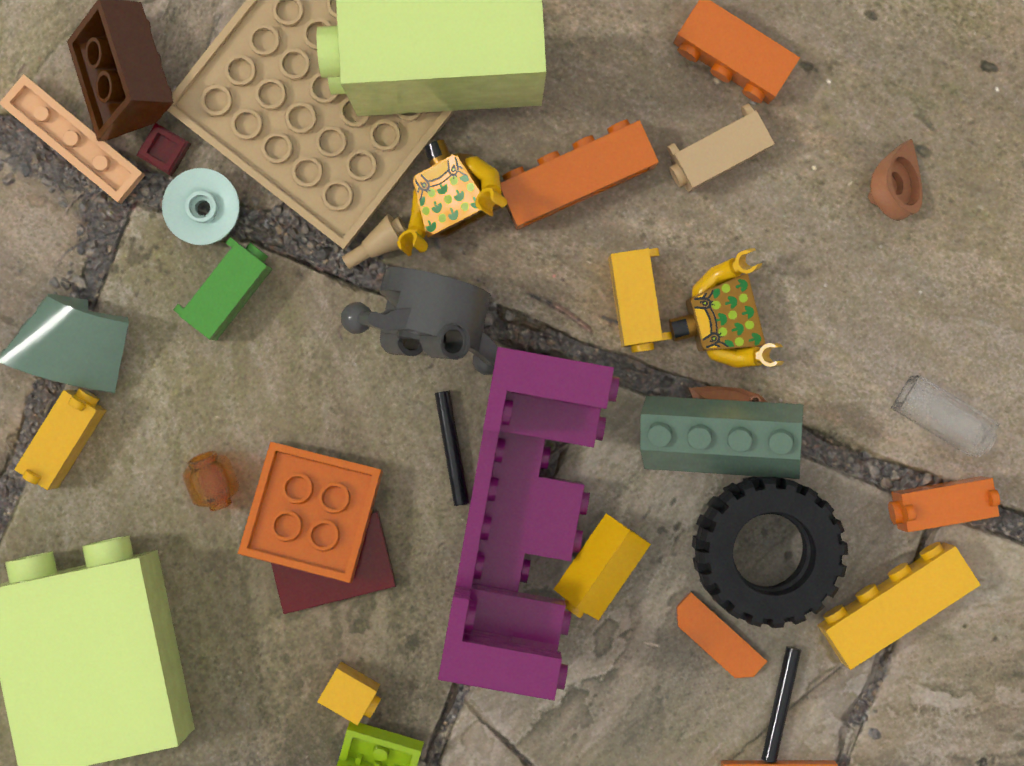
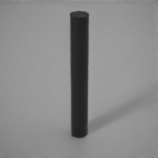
[435,390,469,506]
[761,646,801,763]

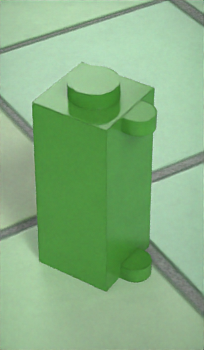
[173,237,272,341]

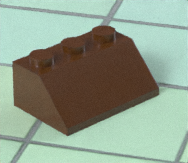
[67,0,174,142]

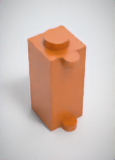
[888,476,1001,532]

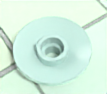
[162,168,240,245]

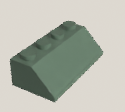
[640,396,804,479]

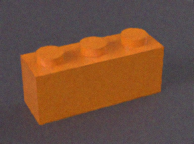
[673,0,800,104]

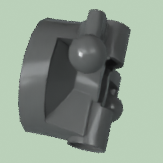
[341,267,498,375]

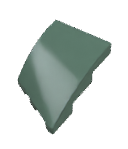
[0,294,129,393]

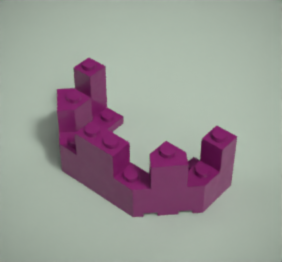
[438,347,620,701]

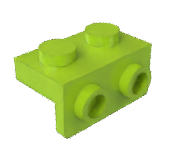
[336,721,424,766]

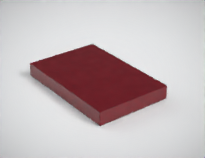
[271,511,396,614]

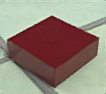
[136,123,191,177]

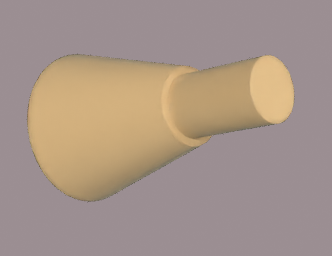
[342,214,408,269]

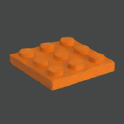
[237,441,383,584]

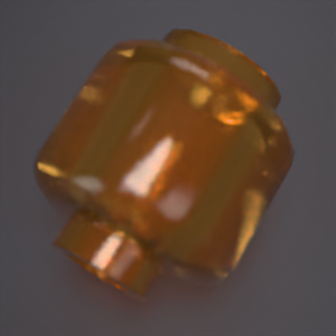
[182,451,240,511]

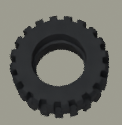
[692,476,848,628]

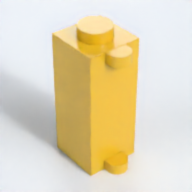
[608,248,672,353]
[14,388,107,490]
[553,513,651,621]

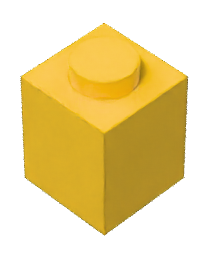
[317,662,382,726]

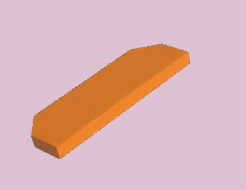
[676,591,768,678]

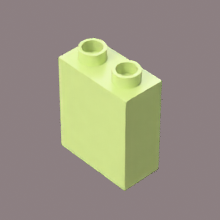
[316,0,546,116]
[0,535,195,766]

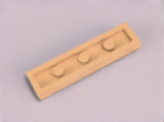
[0,74,145,204]

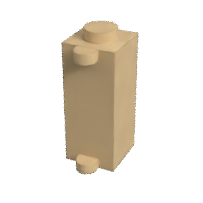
[667,103,775,193]

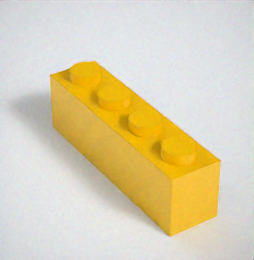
[817,542,981,670]

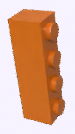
[500,119,659,230]

